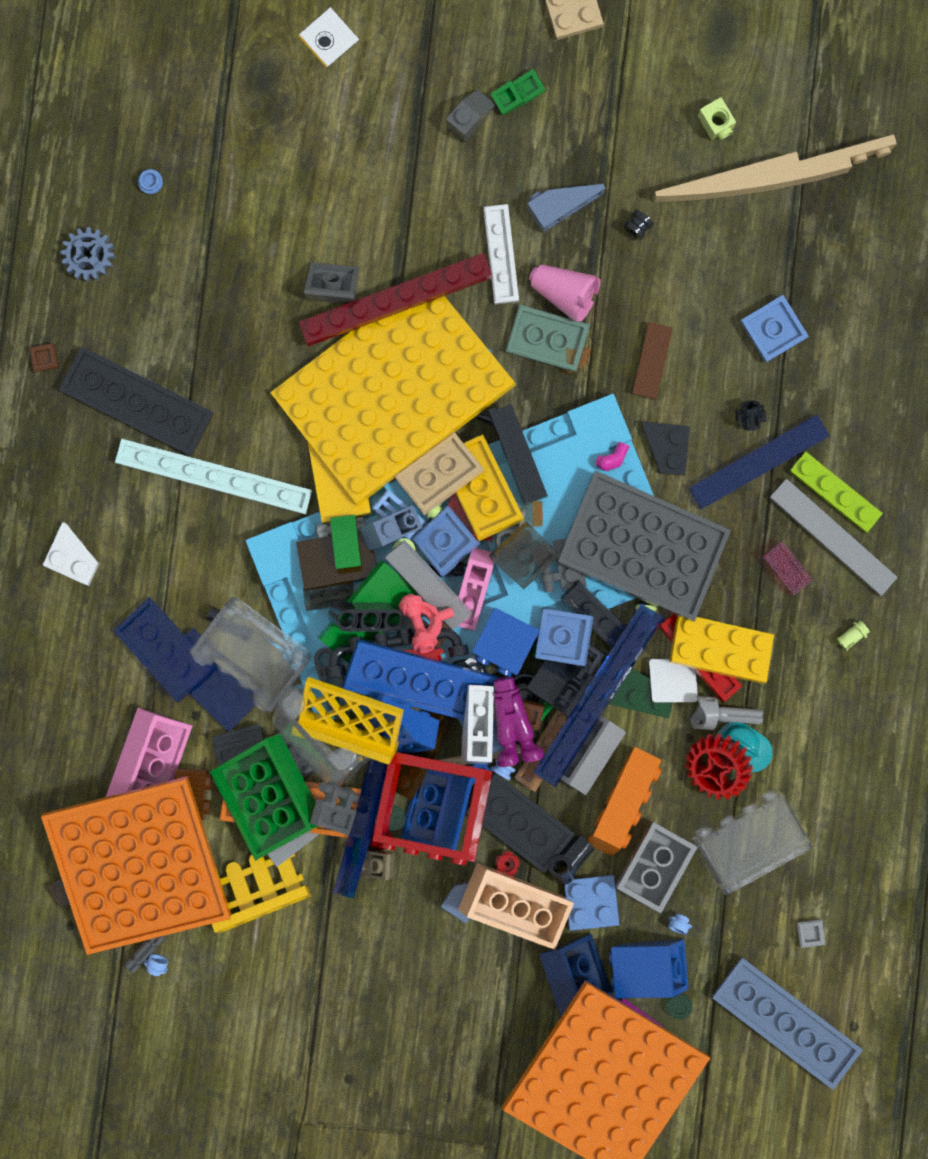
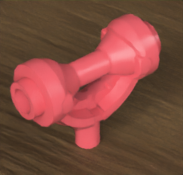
[398,594,454,653]

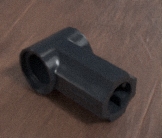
[548,835,595,885]

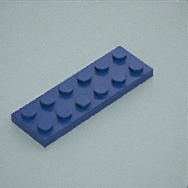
[342,639,500,720]

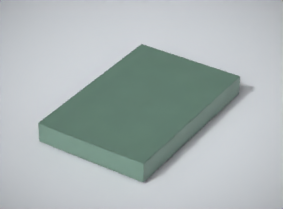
[505,305,590,373]

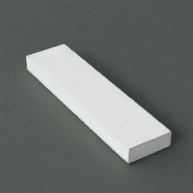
[484,204,519,305]

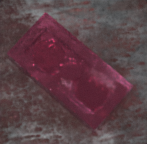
[762,541,813,596]

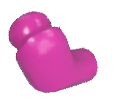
[595,442,630,471]

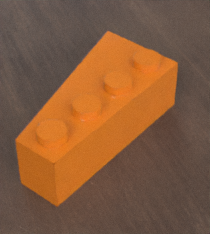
[587,747,662,856]

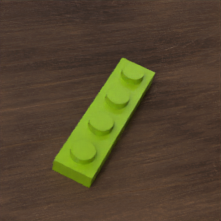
[789,452,883,533]

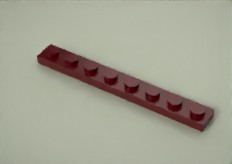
[299,253,493,347]

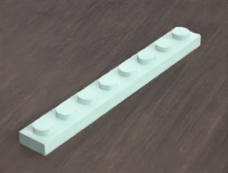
[115,439,313,515]

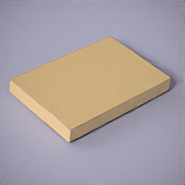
[394,432,484,515]

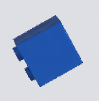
[472,608,540,677]

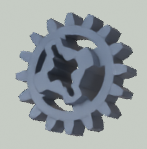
[60,227,116,282]

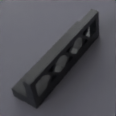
[488,404,548,506]

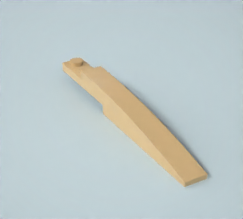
[653,134,897,202]

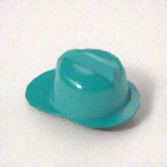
[718,722,773,772]

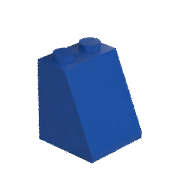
[609,939,689,998]

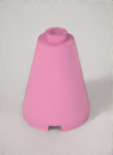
[529,264,601,322]

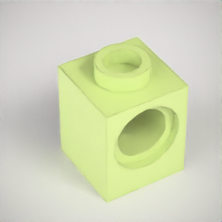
[698,97,736,141]

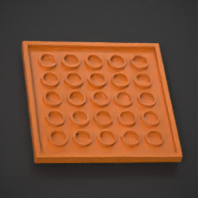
[41,776,231,955]
[502,981,710,1159]

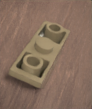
[339,847,395,880]

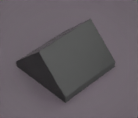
[304,262,359,304]

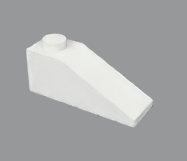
[461,685,494,764]

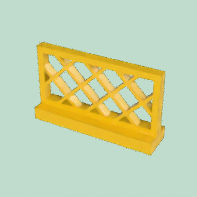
[295,677,404,765]

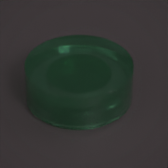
[388,805,406,831]
[666,993,692,1020]

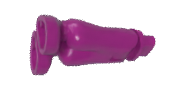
[493,676,544,767]

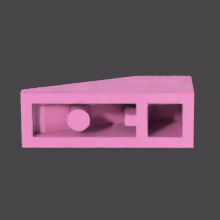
[458,548,497,631]

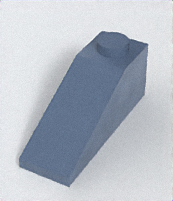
[527,184,606,233]

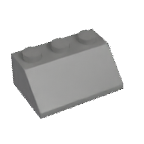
[549,708,626,795]

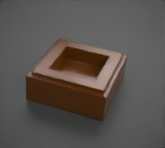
[29,343,59,373]

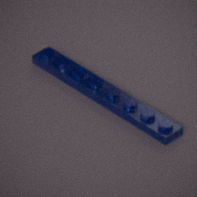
[533,604,664,787]

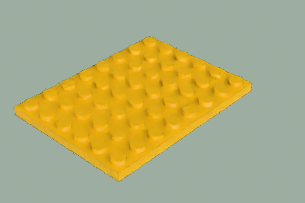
[270,296,516,506]

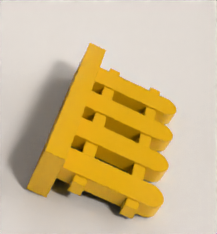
[212,853,312,934]

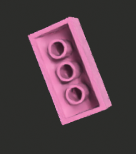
[106,708,192,797]

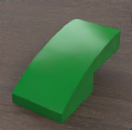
[491,69,547,115]
[330,515,361,569]

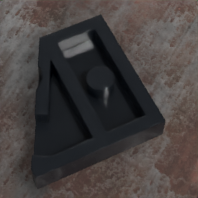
[642,422,690,476]

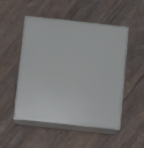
[796,919,826,948]

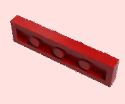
[658,614,742,703]

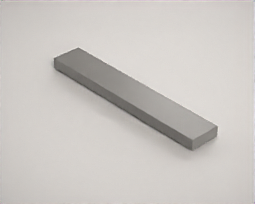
[769,479,898,596]

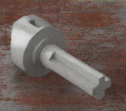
[690,696,763,730]

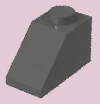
[446,89,496,142]

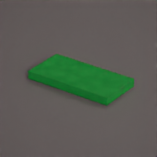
[317,560,417,663]

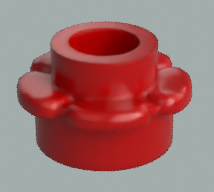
[495,851,520,876]

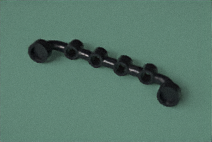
[325,625,469,679]

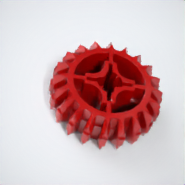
[685,733,753,800]

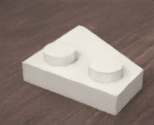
[43,522,99,586]

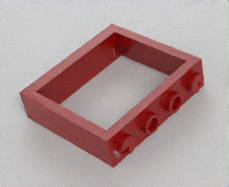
[373,753,492,865]

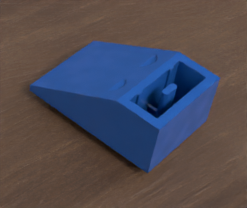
[358,695,439,754]

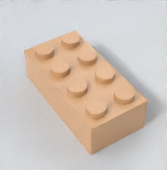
[458,863,574,950]

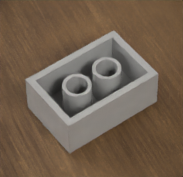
[615,821,697,913]

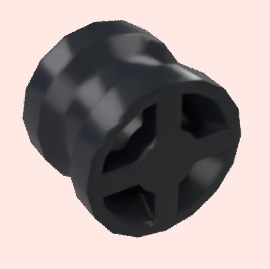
[623,209,654,240]

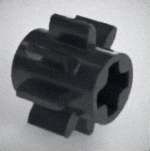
[735,400,767,431]

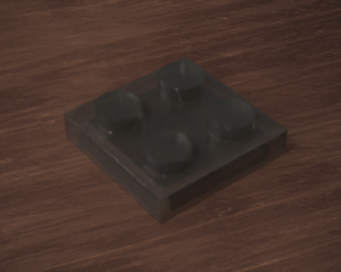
[489,521,560,589]

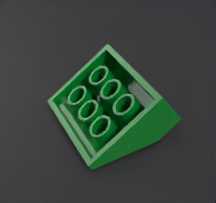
[210,734,320,861]

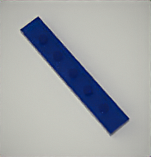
[689,415,830,509]
[333,758,388,899]

